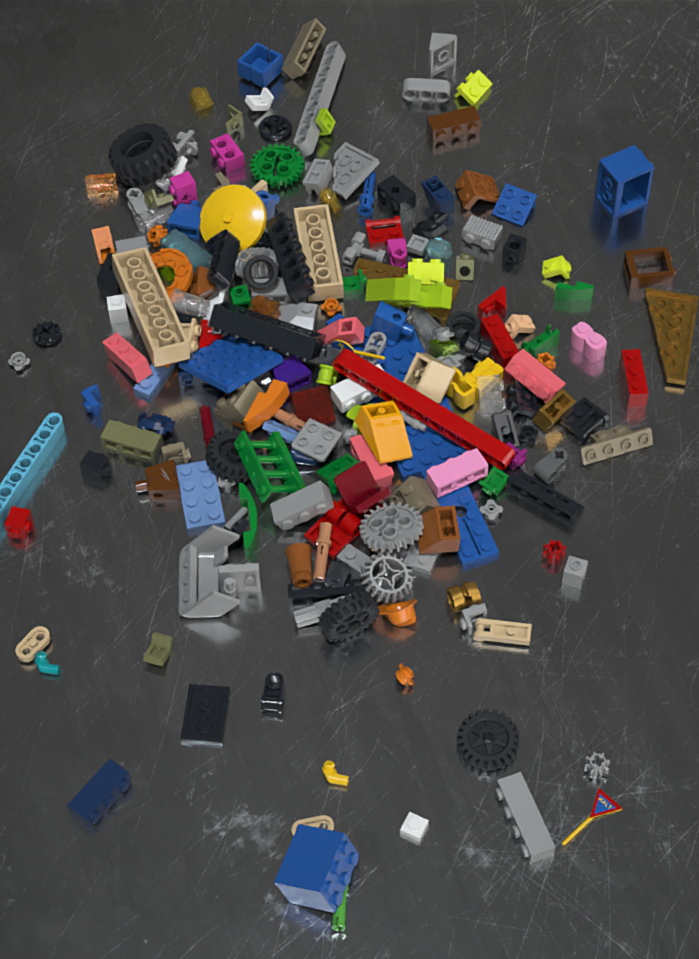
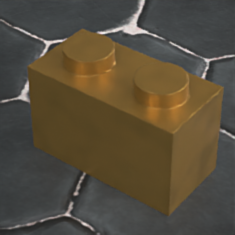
[532,388,576,433]

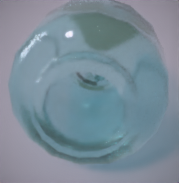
[426,237,453,263]

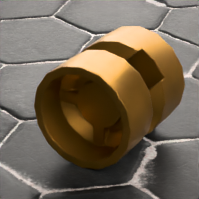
[446,580,481,613]

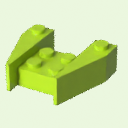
[365,274,453,309]

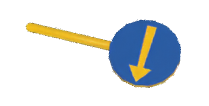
[331,339,385,360]

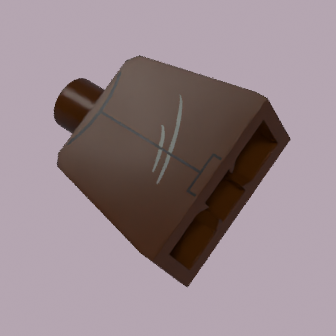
[135,459,181,501]

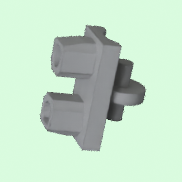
[173,130,199,159]

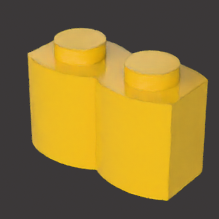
[445,366,475,410]

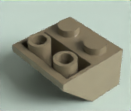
[213,380,265,423]
[386,476,440,515]

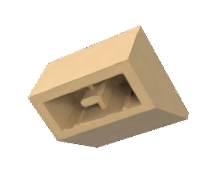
[403,352,456,403]

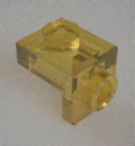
[188,87,214,112]

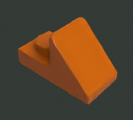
[91,226,115,264]

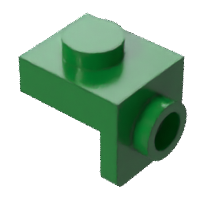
[478,466,509,496]

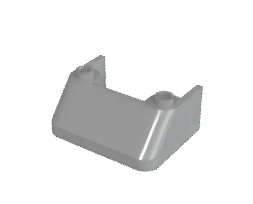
[178,525,240,618]

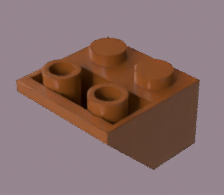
[417,505,460,554]

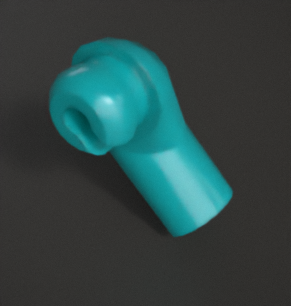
[34,651,61,675]

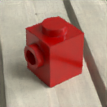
[4,506,33,539]

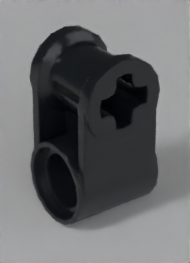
[261,672,285,713]

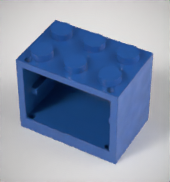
[594,145,654,218]
[274,824,359,913]

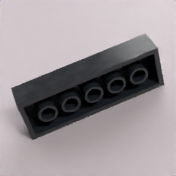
[208,301,326,362]

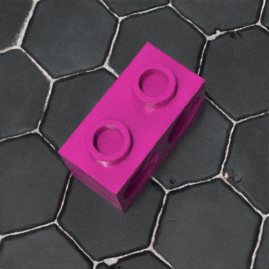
[209,133,245,174]

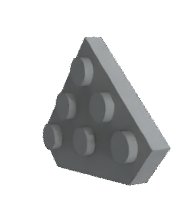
[332,142,380,199]

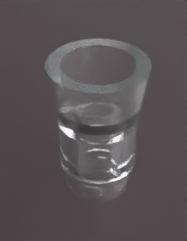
[135,204,173,236]
[171,288,211,318]

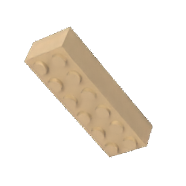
[293,204,344,302]

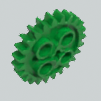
[250,143,305,189]

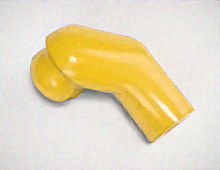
[322,761,349,786]

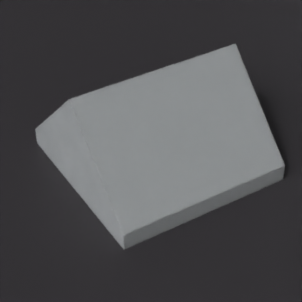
[429,33,457,75]

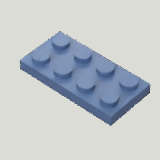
[175,460,226,533]

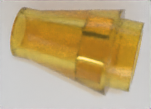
[319,188,342,214]

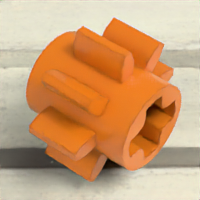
[147,225,169,247]
[537,352,556,372]

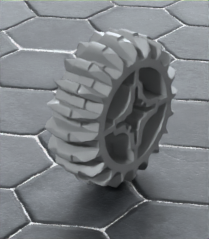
[233,247,279,279]
[360,551,414,605]

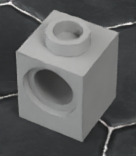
[562,555,588,589]

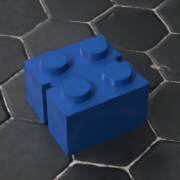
[237,42,283,88]

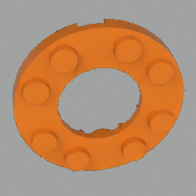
[149,248,194,304]

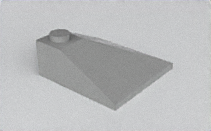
[258,302,318,358]

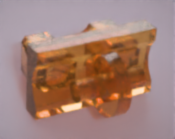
[85,172,118,195]
[248,295,281,319]

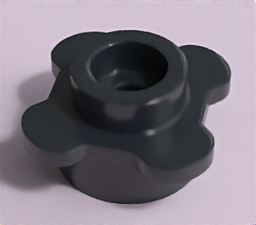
[517,425,538,444]

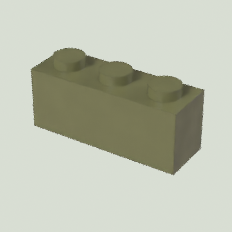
[100,420,163,462]

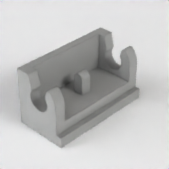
[302,159,333,198]

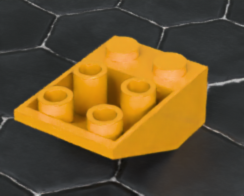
[355,401,413,464]

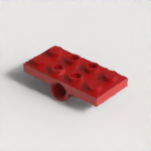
[304,498,383,560]

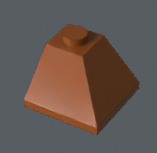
[185,266,218,306]

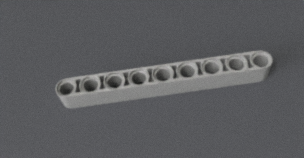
[293,41,346,157]

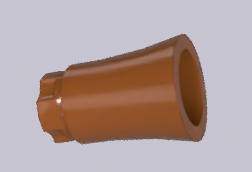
[284,543,313,589]

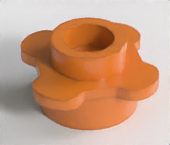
[321,298,342,317]
[395,663,414,686]

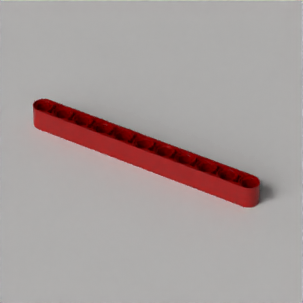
[332,348,516,470]

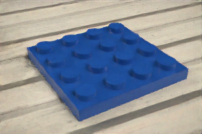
[178,333,283,393]

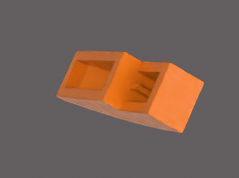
[243,379,290,433]

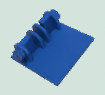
[492,183,537,226]

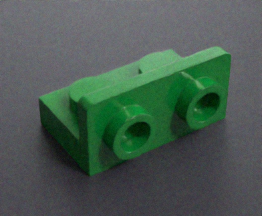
[316,453,359,494]

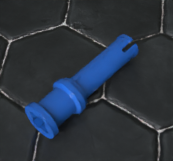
[357,171,377,217]

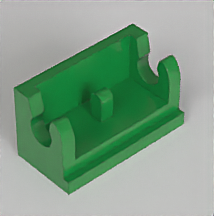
[519,324,560,359]

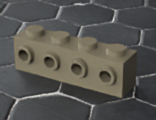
[281,18,326,80]

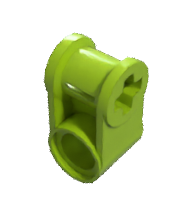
[316,364,340,386]

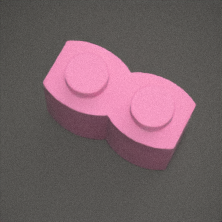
[570,322,607,363]

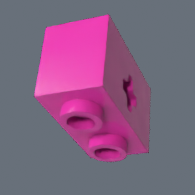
[168,171,198,208]

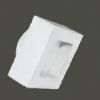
[400,812,429,842]

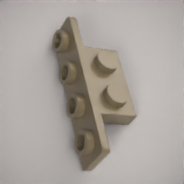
[580,425,653,465]

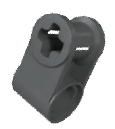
[533,447,568,484]

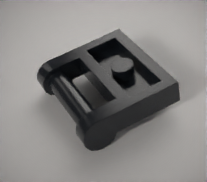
[559,397,609,442]

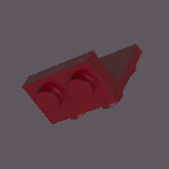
[334,461,390,514]

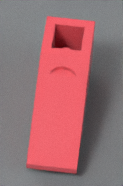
[316,317,365,345]

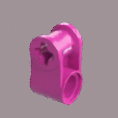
[387,238,407,268]

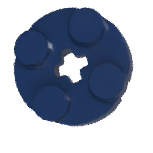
[137,413,175,434]

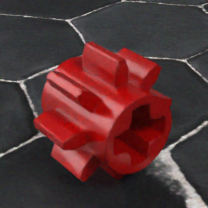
[542,540,566,565]

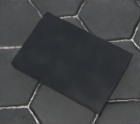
[180,684,230,746]

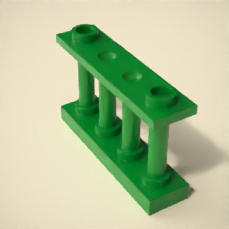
[234,431,306,503]

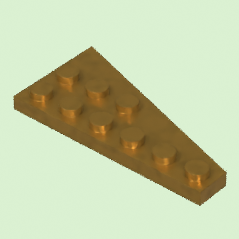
[353,258,460,325]
[644,288,699,385]

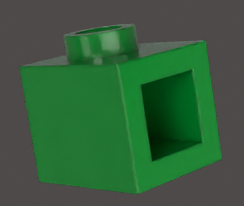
[229,284,252,310]

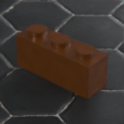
[427,106,481,143]

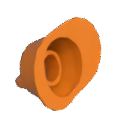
[378,599,417,627]

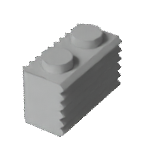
[462,215,503,250]

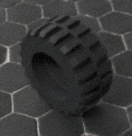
[108,123,177,187]

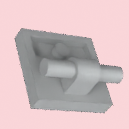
[218,562,261,598]

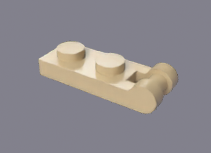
[473,618,532,646]

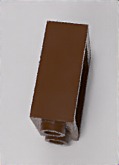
[623,247,676,289]

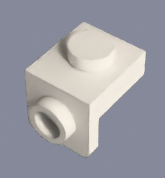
[245,88,274,111]

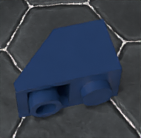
[421,175,455,214]

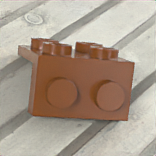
[455,170,500,210]

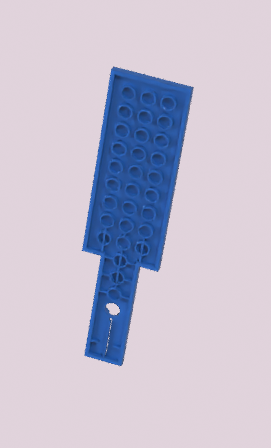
[351,315,499,568]

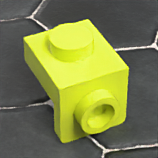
[542,255,571,280]

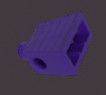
[271,353,312,393]

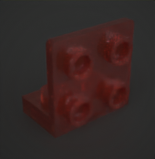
[289,385,336,424]

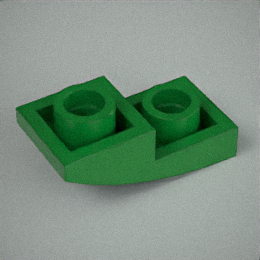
[555,281,594,301]

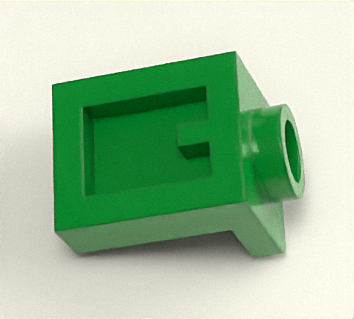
[342,269,367,296]

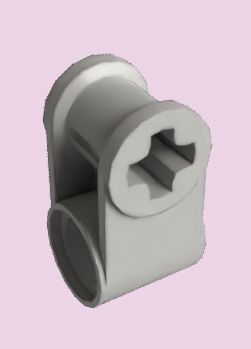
[126,188,154,221]

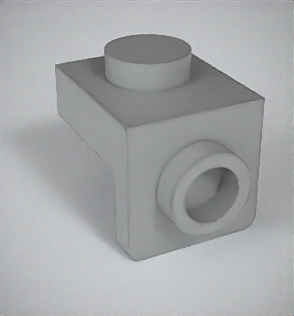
[459,604,487,636]

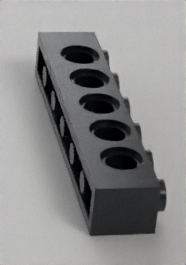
[266,212,316,304]

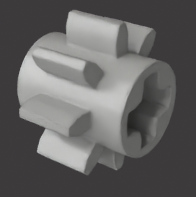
[584,751,610,779]

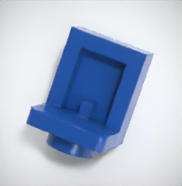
[81,384,101,418]

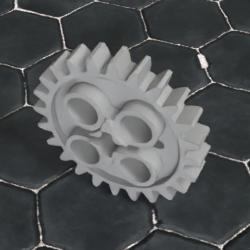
[359,502,424,553]

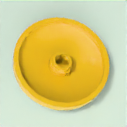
[200,185,267,252]

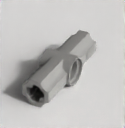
[293,594,351,628]

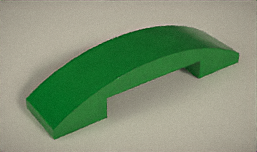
[239,483,258,559]

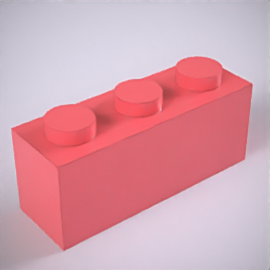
[102,332,152,383]
[504,349,566,403]
[350,434,394,487]

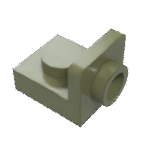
[143,189,174,210]

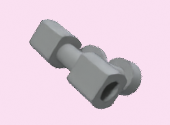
[342,232,388,265]

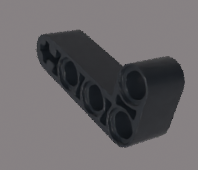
[204,229,240,291]

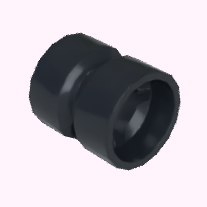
[458,330,492,362]

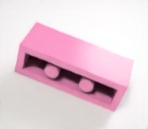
[426,448,488,498]

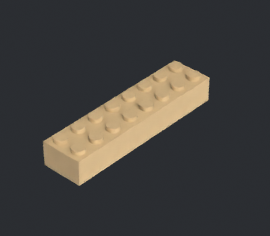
[112,247,190,367]

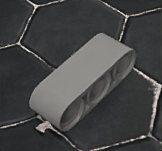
[402,78,451,102]

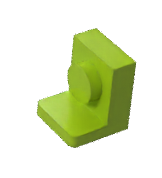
[315,108,336,136]

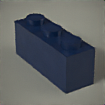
[67,759,131,828]

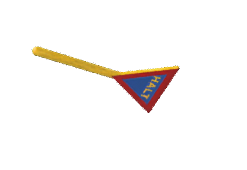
[562,788,623,846]

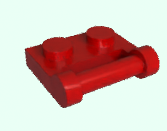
[365,215,404,248]

